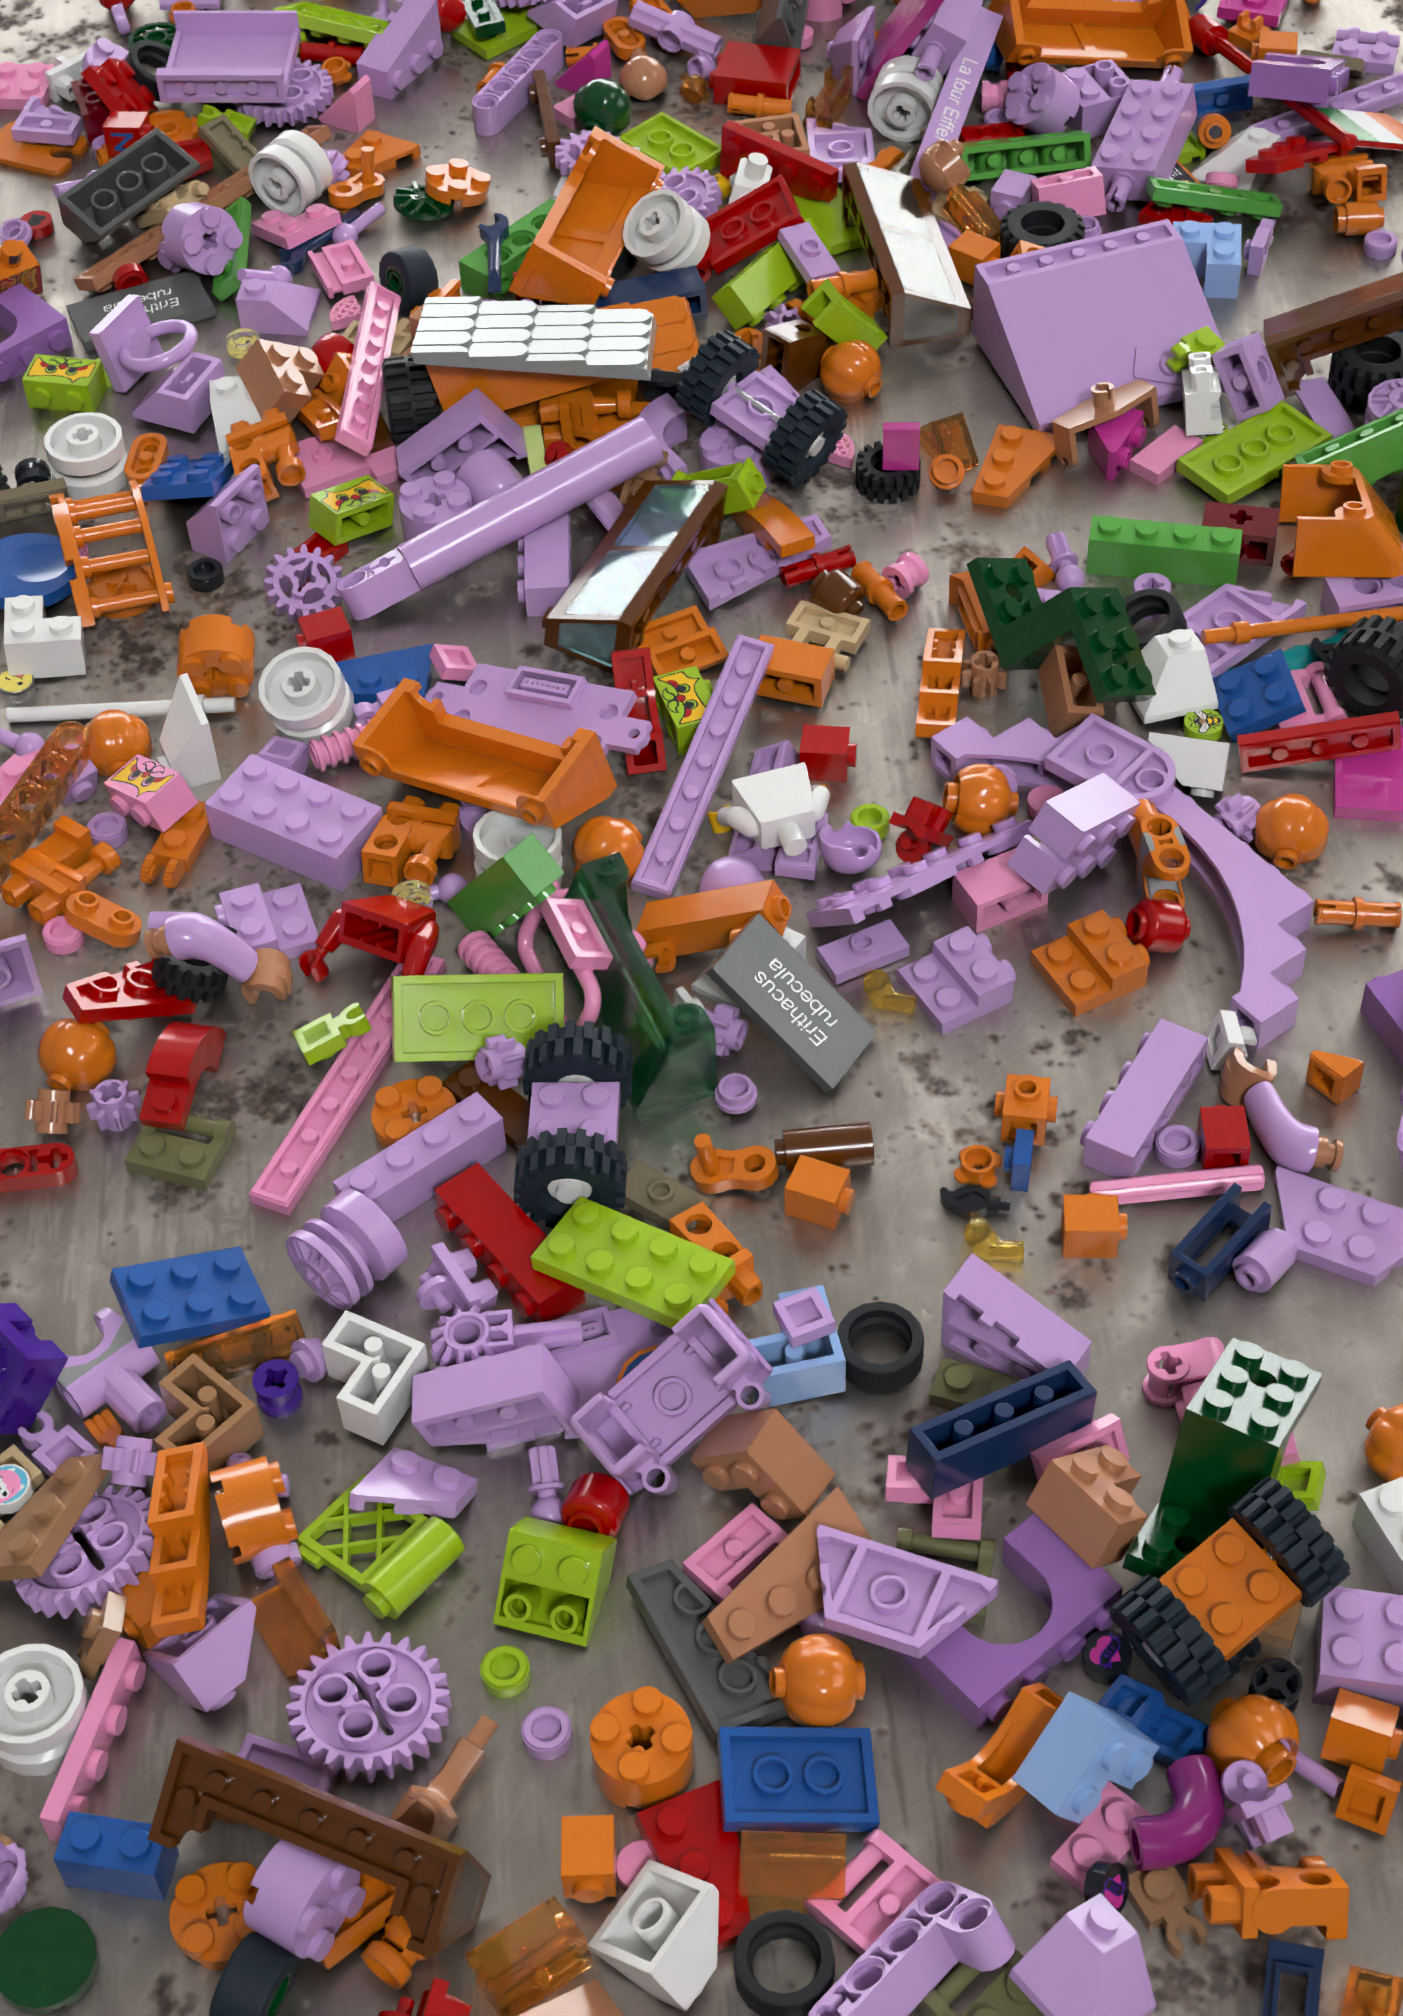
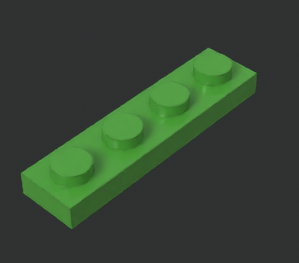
[1145,176,1283,220]
[212,196,251,301]

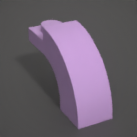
[639,393,687,488]

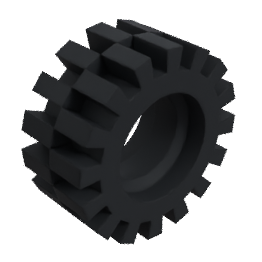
[856,441,921,504]

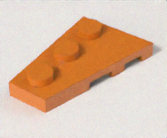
[972,424,1056,509]

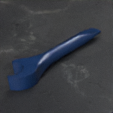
[279,208,363,276]
[479,213,510,293]

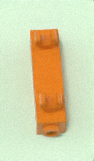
[636,879,792,974]

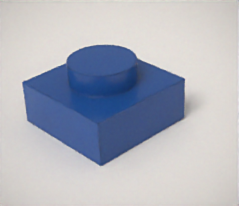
[1003,1128,1034,1192]

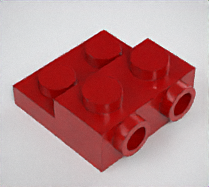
[81,58,159,115]

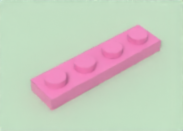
[39,1637,146,1842]

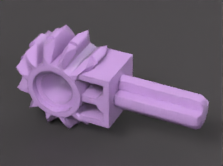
[430,1304,584,1366]

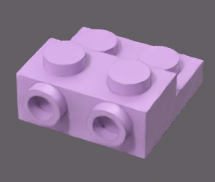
[214,883,318,959]
[897,926,1016,1035]

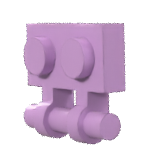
[1332,26,1401,76]

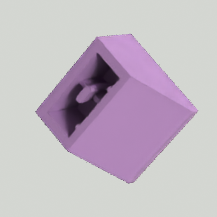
[527,0,619,47]
[1061,59,1131,138]
[132,351,225,434]
[186,463,270,564]

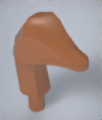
[390,1714,499,1841]

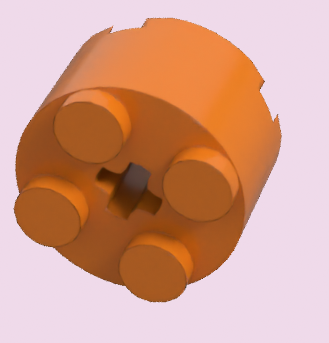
[177,614,255,698]
[209,1456,299,1566]
[590,1686,694,1810]

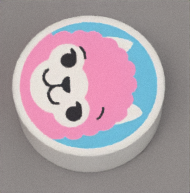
[0,1464,33,1514]

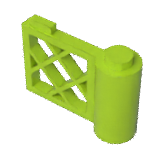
[296,1474,465,1619]

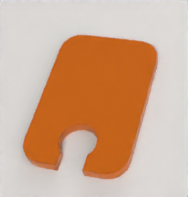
[0,121,88,176]

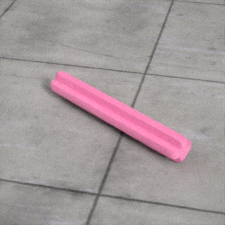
[1088,1164,1265,1205]

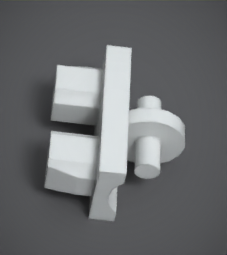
[44,51,86,103]

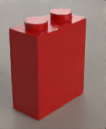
[709,41,801,105]

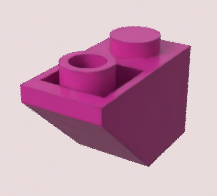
[1088,408,1146,481]

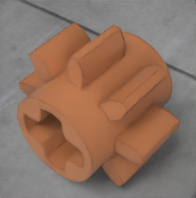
[961,651,1008,699]
[25,1089,81,1134]

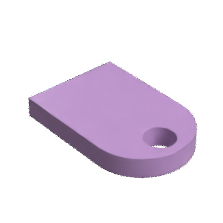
[1045,713,1176,806]

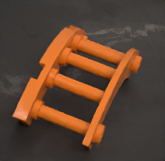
[49,479,175,630]

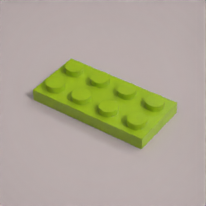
[273,1,389,48]
[1176,400,1333,504]
[391,973,564,1062]
[531,1196,736,1328]

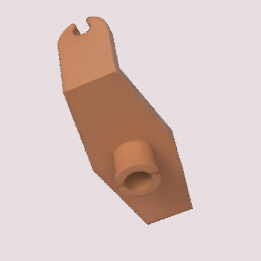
[1052,379,1160,469]

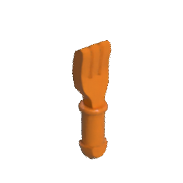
[83,1408,124,1449]

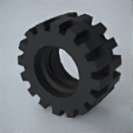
[152,954,229,1003]

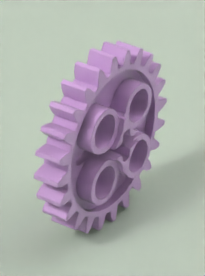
[233,58,334,128]
[659,166,722,218]
[13,1485,154,1619]
[286,1631,452,1783]

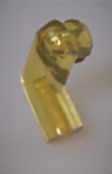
[863,969,917,1016]
[963,1217,1024,1263]

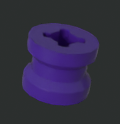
[252,1359,303,1418]

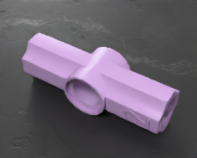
[628,0,724,62]

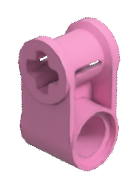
[1142,1337,1225,1408]

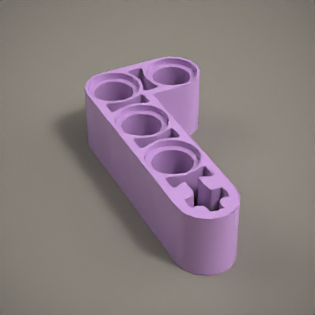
[808,1881,1015,2016]

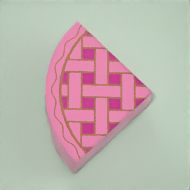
[330,295,362,331]
[828,433,855,469]

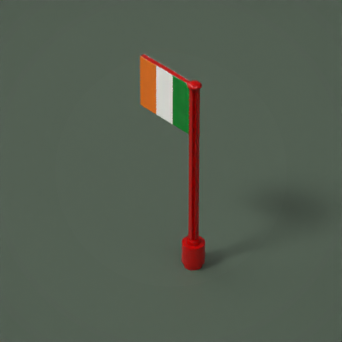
[1188,14,1403,152]

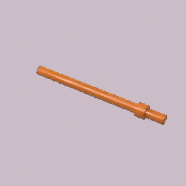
[1201,606,1403,645]

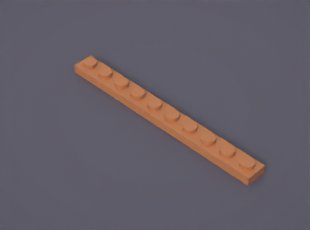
[73,125,332,294]

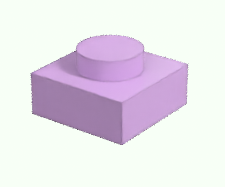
[773,1286,836,1349]

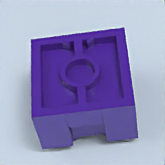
[0,1303,69,1435]

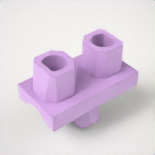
[416,1242,498,1316]
[1220,1760,1295,1851]

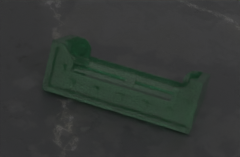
[548,852,718,1121]

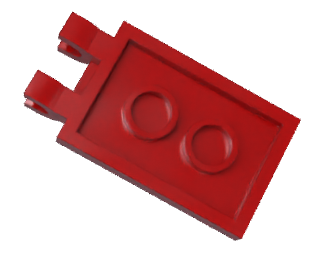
[696,174,805,283]

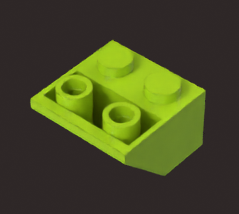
[493,1516,618,1647]

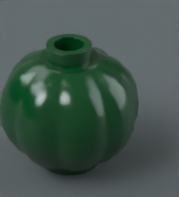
[573,78,632,136]

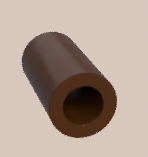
[774,1122,875,1174]

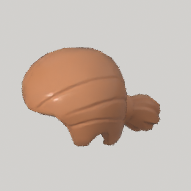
[619,47,668,101]
[919,139,971,194]

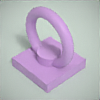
[89,294,198,393]

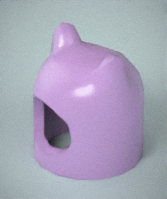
[456,449,523,505]

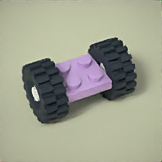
[675,329,848,487]
[513,1020,634,1229]

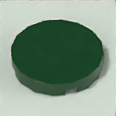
[0,1906,100,2016]

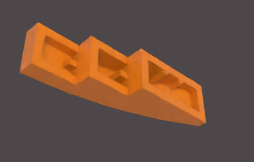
[730,492,815,559]
[915,627,966,738]
[147,1442,210,1639]

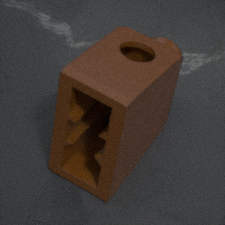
[760,319,832,392]

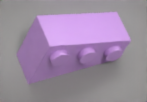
[356,0,443,100]
[396,388,528,482]
[941,1253,1092,1379]
[412,1343,580,1447]

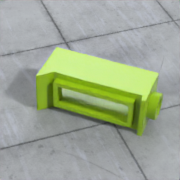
[801,277,888,350]
[664,457,767,519]

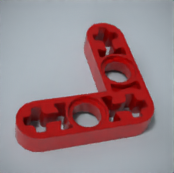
[0,1143,79,1193]

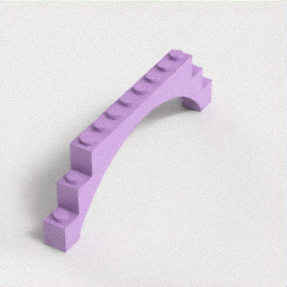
[930,716,1314,1050]

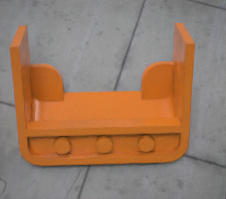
[1279,460,1403,578]

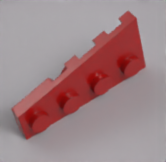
[720,119,839,203]

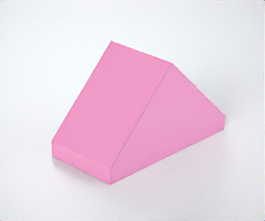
[318,74,376,134]

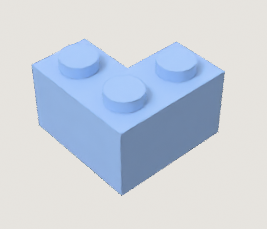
[1173,220,1241,299]
[749,1285,846,1407]
[1012,1691,1160,1824]

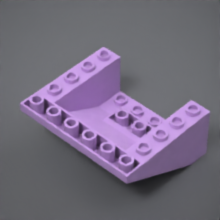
[972,219,1221,433]

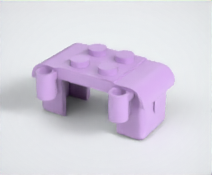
[570,1298,773,1496]

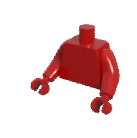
[299,895,439,1002]

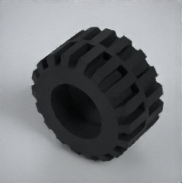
[999,201,1085,259]
[1328,331,1403,414]
[382,355,439,447]
[1324,615,1403,719]

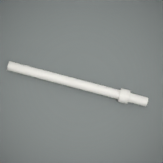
[6,694,237,723]

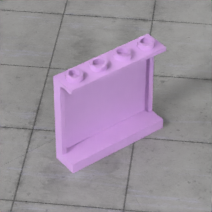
[155,11,301,103]

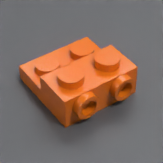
[1030,909,1150,1017]

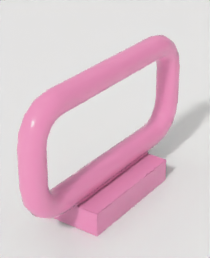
[517,897,613,1027]

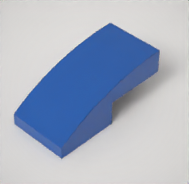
[1097,1673,1208,1767]

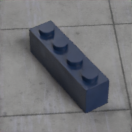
[565,265,708,319]
[905,1360,1097,1500]

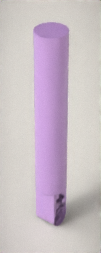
[337,416,664,620]

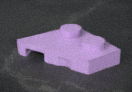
[11,96,83,146]
[349,1447,478,1518]

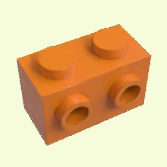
[756,634,835,708]

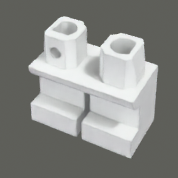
[1181,352,1223,436]

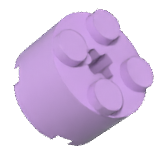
[1005,62,1080,135]
[161,202,243,275]
[699,419,772,489]
[398,470,473,542]
[243,1839,366,1962]

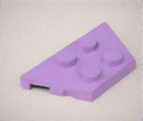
[806,118,875,183]
[1183,583,1307,678]
[1273,1166,1403,1287]
[817,1524,999,1659]

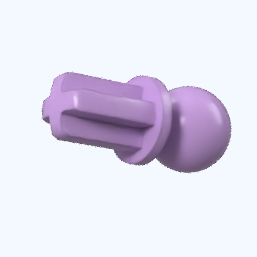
[1046,531,1085,591]
[527,1445,566,1525]

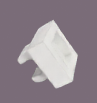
[1203,1009,1258,1071]

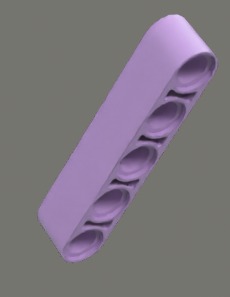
[472,28,564,136]

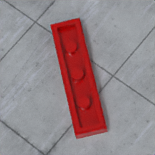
[1237,711,1401,773]

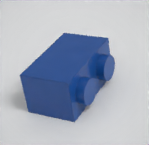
[53,1811,180,1902]

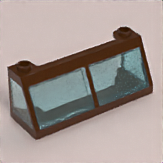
[542,480,728,673]

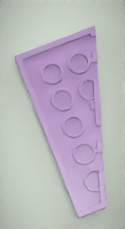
[805,816,1035,928]

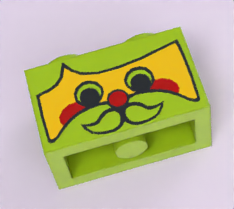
[22,354,107,413]
[308,475,395,546]
[653,666,713,756]

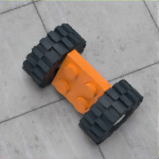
[1109,1476,1351,1708]

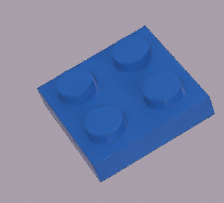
[1213,648,1306,743]

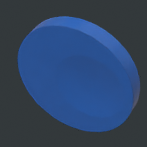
[0,533,76,610]

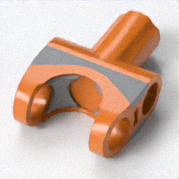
[1127,799,1191,910]

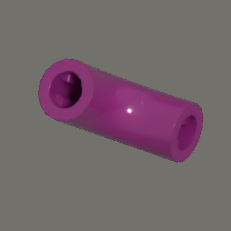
[1128,1755,1226,1872]

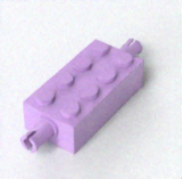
[909,0,983,81]
[1091,65,1197,212]

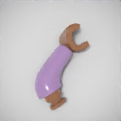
[144,912,293,1004]
[1219,1047,1344,1174]

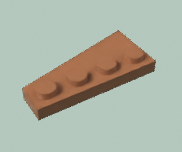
[702,1486,873,1665]

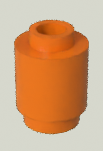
[1196,113,1231,149]
[1333,200,1385,237]

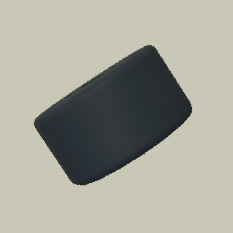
[379,245,439,312]
[209,1931,299,2016]

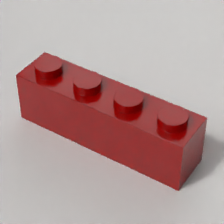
[434,1162,586,1323]

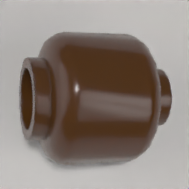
[808,568,865,616]

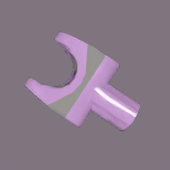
[54,1307,167,1434]

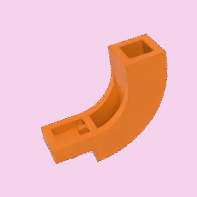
[935,1682,1064,1829]

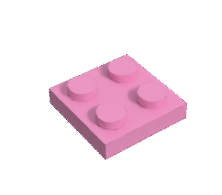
[0,62,54,110]

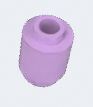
[1233,1228,1298,1293]

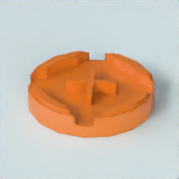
[86,564,155,618]

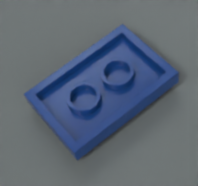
[140,452,234,501]
[109,1246,271,1349]
[717,1727,880,1832]

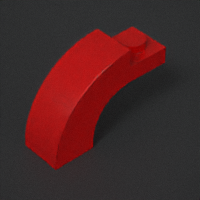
[610,647,667,775]
[139,1022,227,1131]

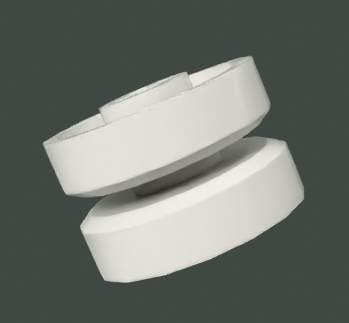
[868,55,944,142]
[248,130,333,216]
[623,189,710,273]
[44,412,128,500]
[258,646,354,744]
[472,810,563,886]
[0,1644,91,1776]

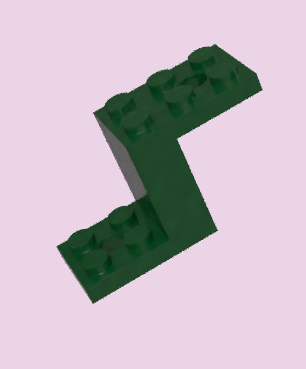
[966,557,1157,703]
[1122,1337,1323,1579]

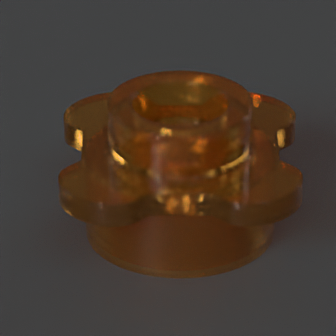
[679,72,712,104]

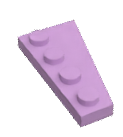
[685,514,831,611]

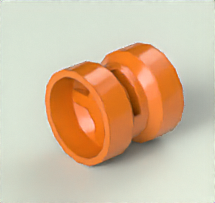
[361,1915,427,1990]

